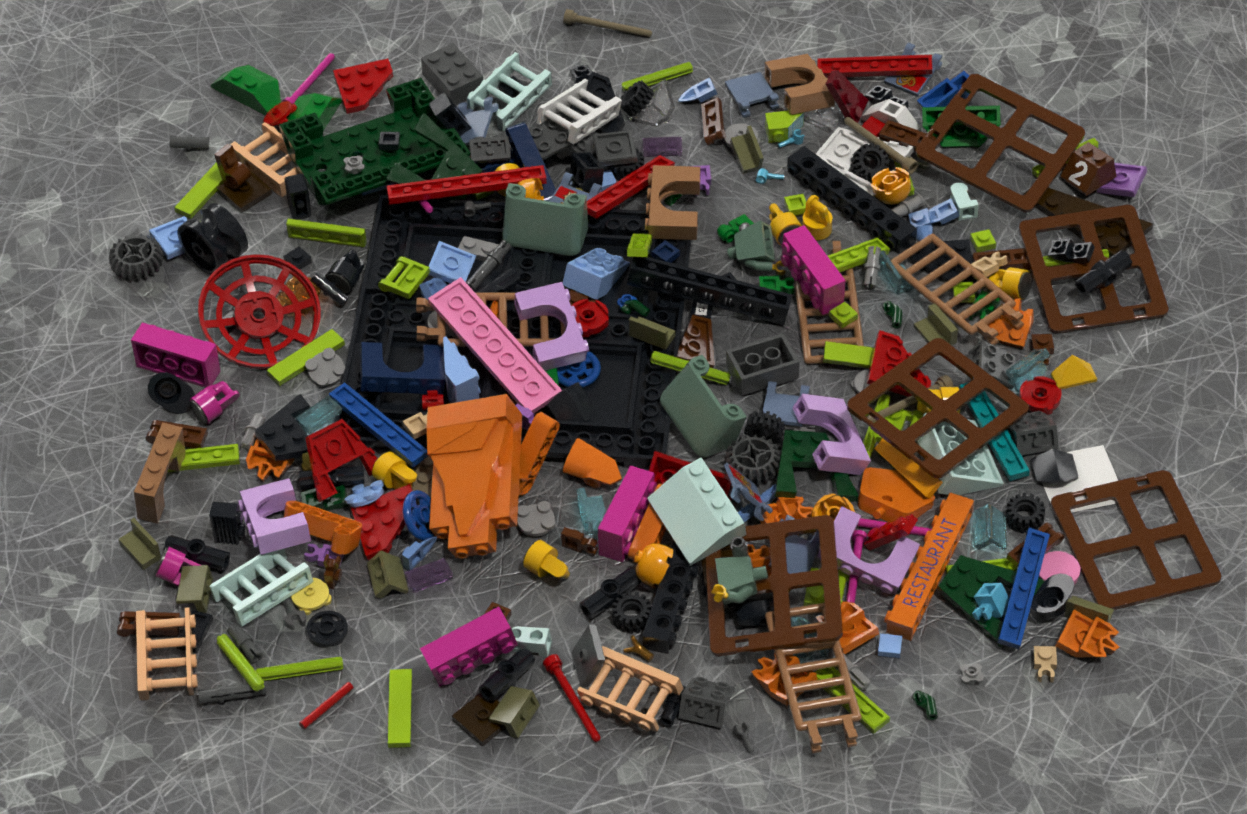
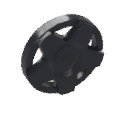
[307,611,348,647]

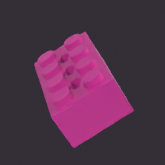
[781,225,846,315]
[131,322,221,388]
[598,465,657,562]
[420,607,518,687]

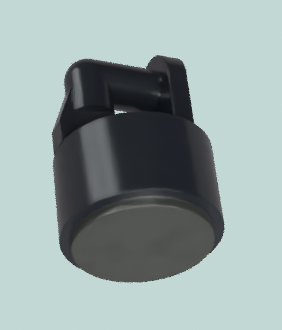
[325,250,365,294]

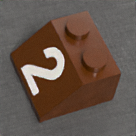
[1061,142,1117,196]

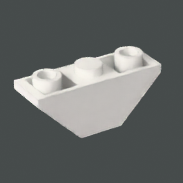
[861,99,921,131]

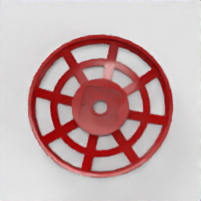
[198,254,321,369]

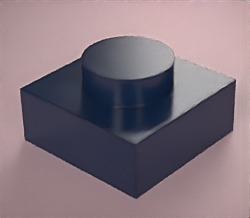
[651,241,680,263]

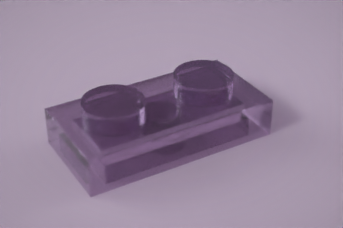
[643,137,682,157]
[405,558,453,593]

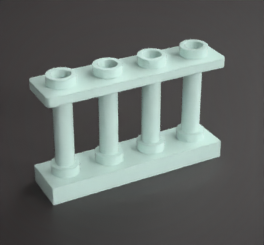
[467,52,552,131]
[209,549,313,626]

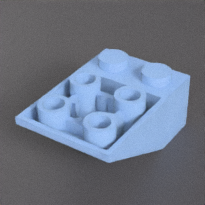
[563,248,630,300]
[443,336,481,403]

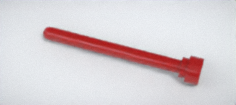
[543,654,601,742]

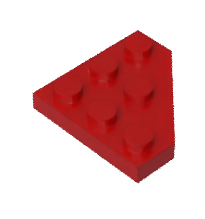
[333,58,393,114]
[867,330,931,397]
[351,484,418,561]

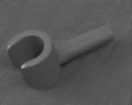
[464,201,491,217]
[733,722,754,753]

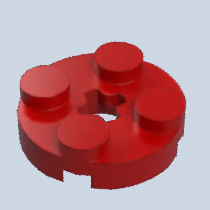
[572,299,609,337]
[1019,376,1062,415]

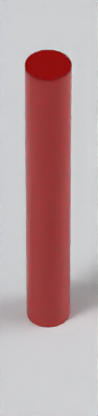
[299,682,354,730]

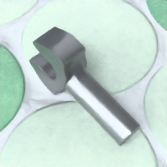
[283,597,307,630]

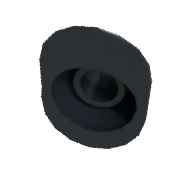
[148,372,195,414]
[1031,573,1074,621]

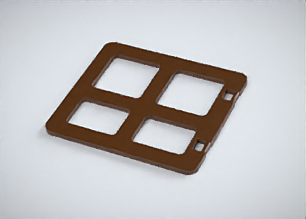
[916,74,1085,213]
[1019,205,1169,334]
[847,338,1029,479]
[1051,470,1221,610]
[706,515,843,657]

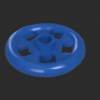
[557,352,601,388]
[403,490,434,541]

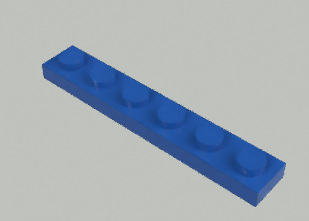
[329,382,428,467]
[997,528,1050,650]

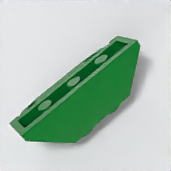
[211,65,281,116]
[287,93,342,131]
[922,105,1001,147]

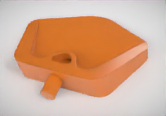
[858,467,935,523]

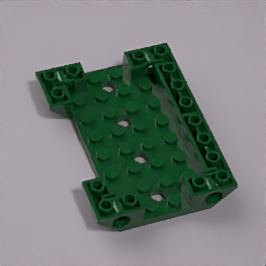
[279,78,471,205]

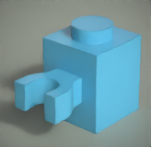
[972,583,1009,620]

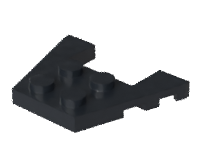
[255,394,310,462]

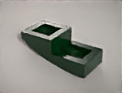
[301,485,349,511]

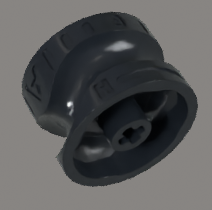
[177,203,248,275]

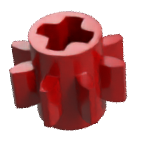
[422,390,444,410]

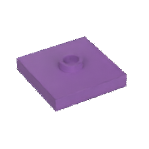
[1097,163,1147,197]

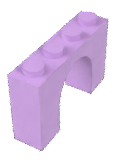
[514,282,589,371]
[792,394,871,475]
[238,478,311,555]
[817,506,920,595]

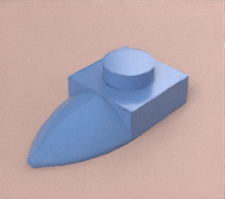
[678,77,717,103]
[929,199,960,225]
[909,208,933,241]
[419,278,447,300]
[402,537,437,572]

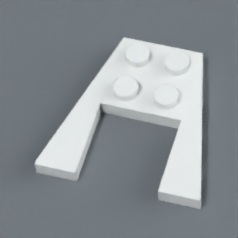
[816,127,914,197]

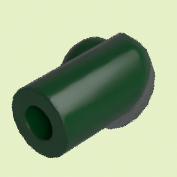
[621,300,650,318]
[882,301,903,329]
[912,690,938,720]

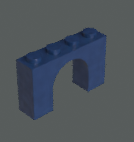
[360,342,446,395]

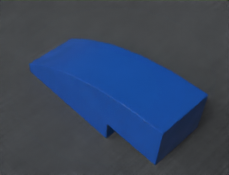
[917,71,969,107]

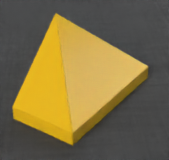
[1051,355,1097,389]

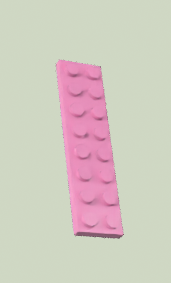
[428,277,562,413]

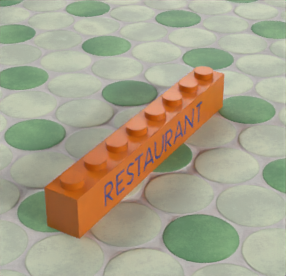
[884,492,974,641]

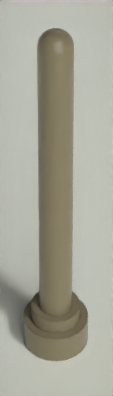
[563,9,652,37]
[844,117,919,175]
[867,375,953,423]

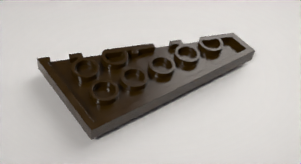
[1023,188,1153,257]

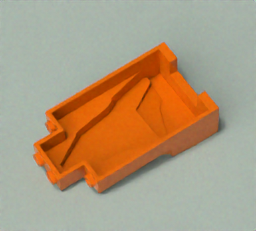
[427,394,522,559]

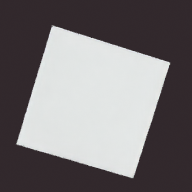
[1042,445,1118,513]

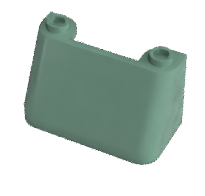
[503,183,588,256]
[660,354,747,457]

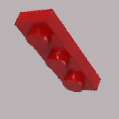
[864,514,918,551]

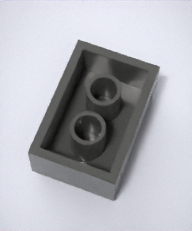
[421,43,483,105]
[726,333,800,396]

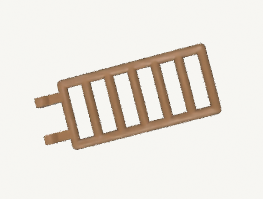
[888,234,1024,346]
[794,241,864,364]
[416,293,566,347]
[765,603,862,753]

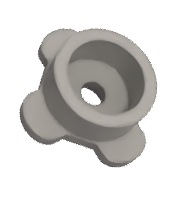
[343,156,365,174]
[960,663,984,685]

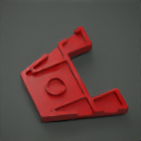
[305,419,378,502]

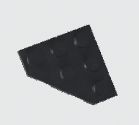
[570,71,625,134]
[909,239,977,284]

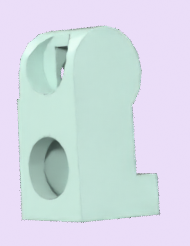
[950,183,979,221]
[512,626,552,657]

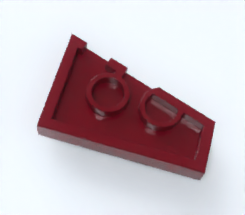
[826,70,869,123]

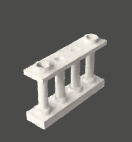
[536,79,622,144]

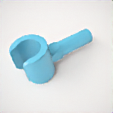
[778,129,804,148]
[756,168,784,184]

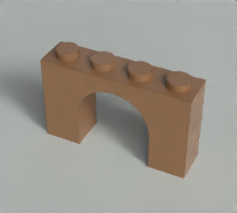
[765,54,835,115]
[645,165,701,240]
[134,422,186,524]

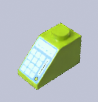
[765,111,804,143]

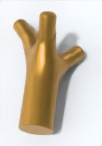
[623,635,654,662]

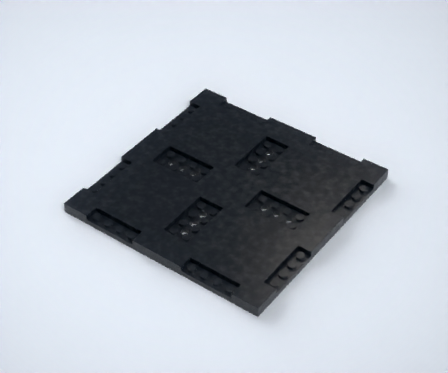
[334,195,693,469]

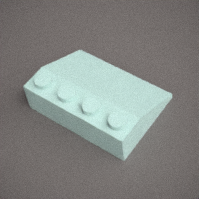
[917,413,1004,495]
[647,458,747,566]

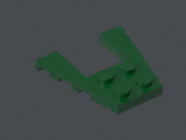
[385,113,482,200]
[774,430,859,502]
[937,555,1045,648]

